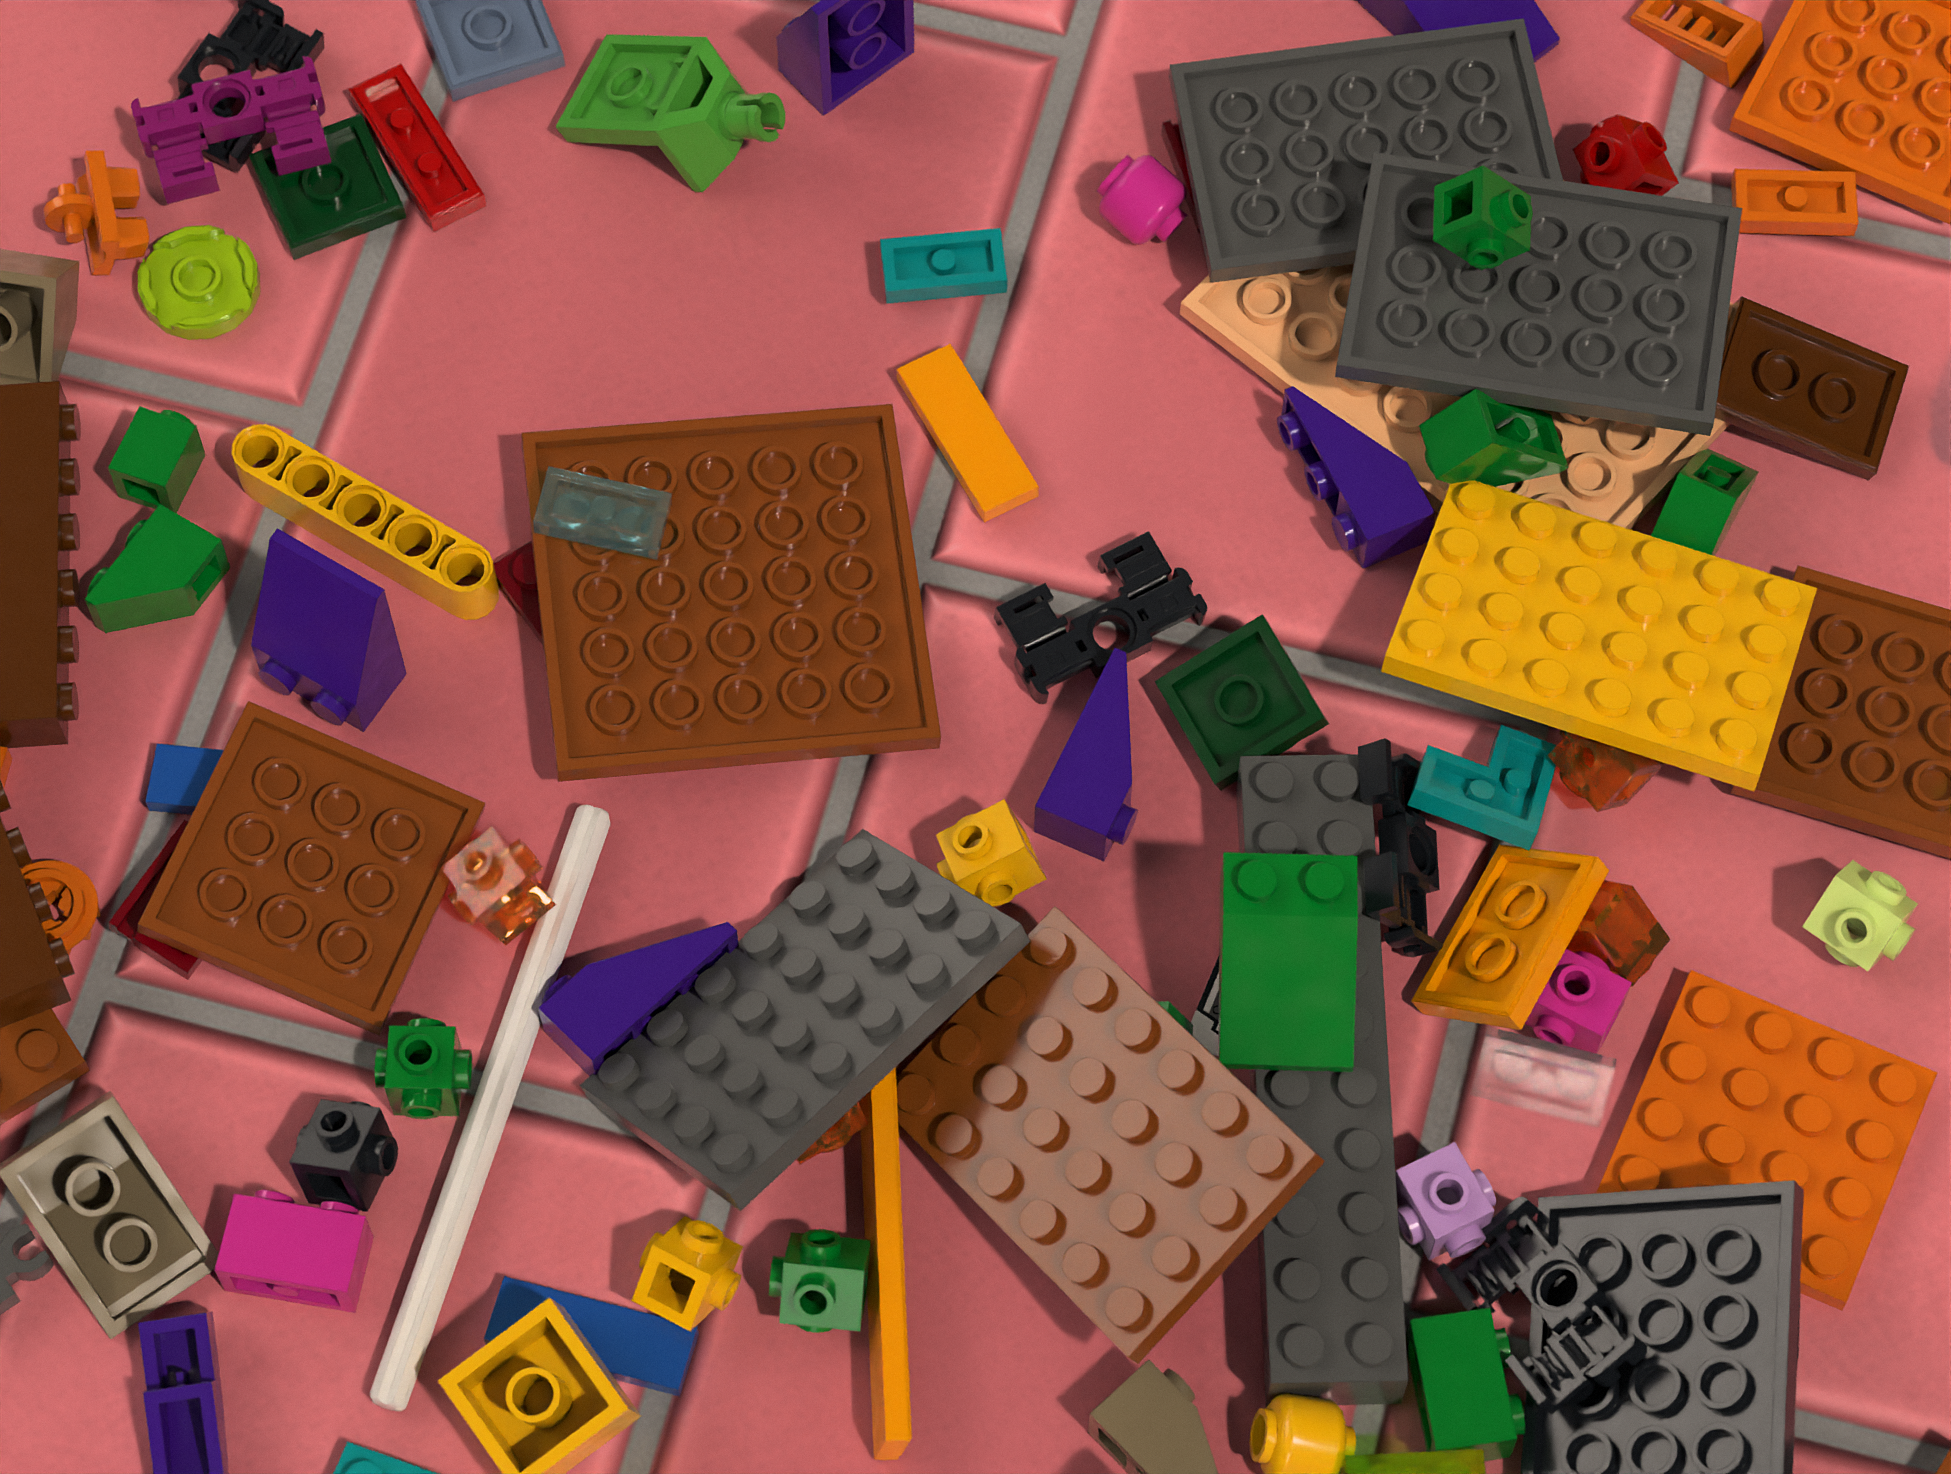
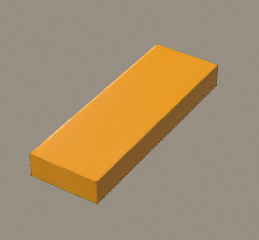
[896,343,1039,522]

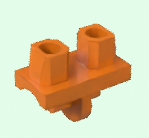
[44,150,149,275]

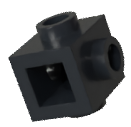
[289,1099,398,1212]

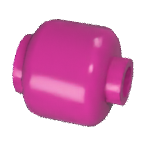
[1096,155,1187,245]

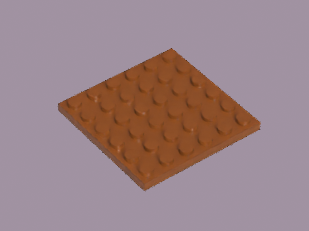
[522,404,941,782]

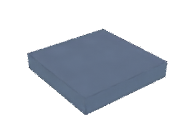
[415,0,565,102]

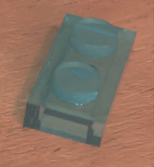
[533,466,672,559]

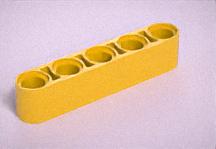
[231,424,499,620]

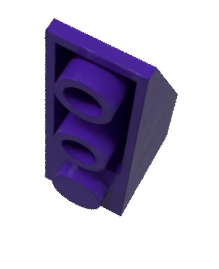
[1277,386,1435,569]

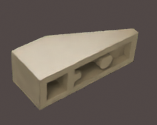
[1088,1360,1218,1474]

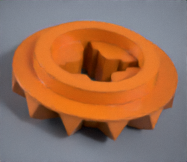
[21,860,101,956]

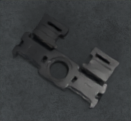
[177,0,324,173]
[994,531,1207,704]
[1358,738,1443,958]
[1436,1197,1647,1415]

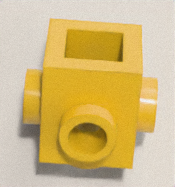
[935,799,1047,907]
[631,1216,743,1331]

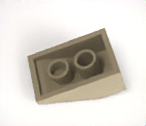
[0,1091,219,1339]

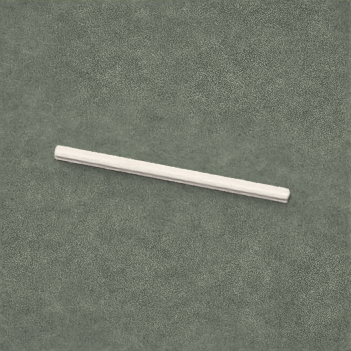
[370,804,610,1411]

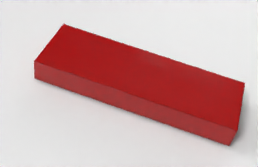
[348,64,487,232]

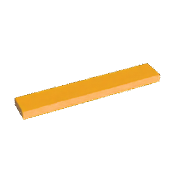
[859,1067,912,1460]

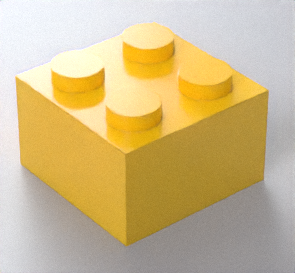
[438,1297,641,1474]

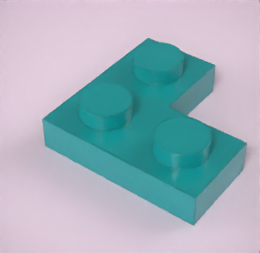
[1407,725,1561,850]

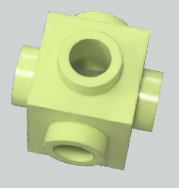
[1802,860,1918,971]

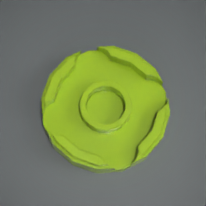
[138,225,260,340]

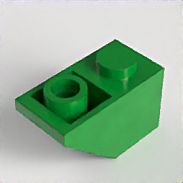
[85,504,231,633]

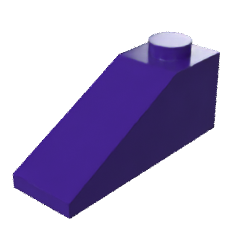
[1034,648,1138,862]
[538,922,739,1076]

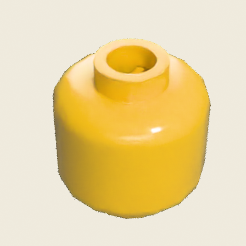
[1250,1394,1356,1474]

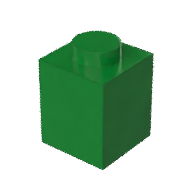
[108,406,206,513]

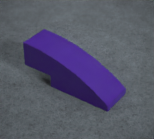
[138,1311,229,1474]

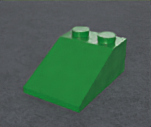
[1219,852,1358,1072]

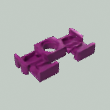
[131,56,332,204]

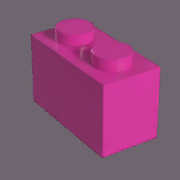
[215,1190,374,1313]

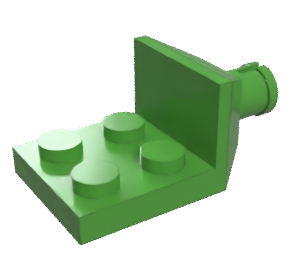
[556,34,785,192]

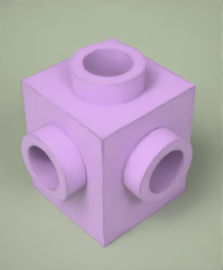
[1395,1142,1496,1260]

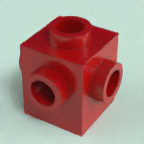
[1572,114,1679,196]

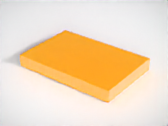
[1411,844,1609,1030]

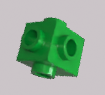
[1433,165,1533,271]
[375,1018,472,1119]
[769,1229,871,1333]

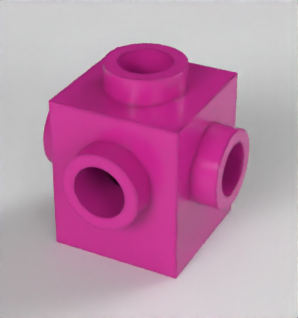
[1525,949,1632,1059]

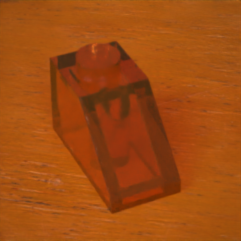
[1566,880,1671,987]

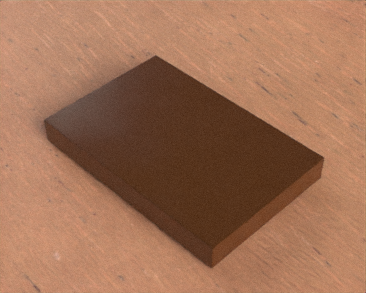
[1715,296,1909,480]

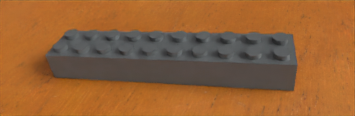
[1236,754,1408,1407]

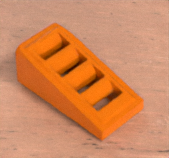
[1630,0,1764,89]

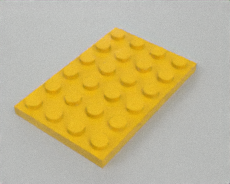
[1381,480,1817,792]

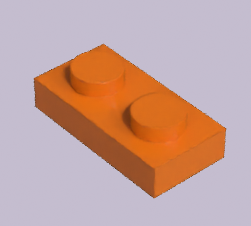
[1731,169,1859,236]

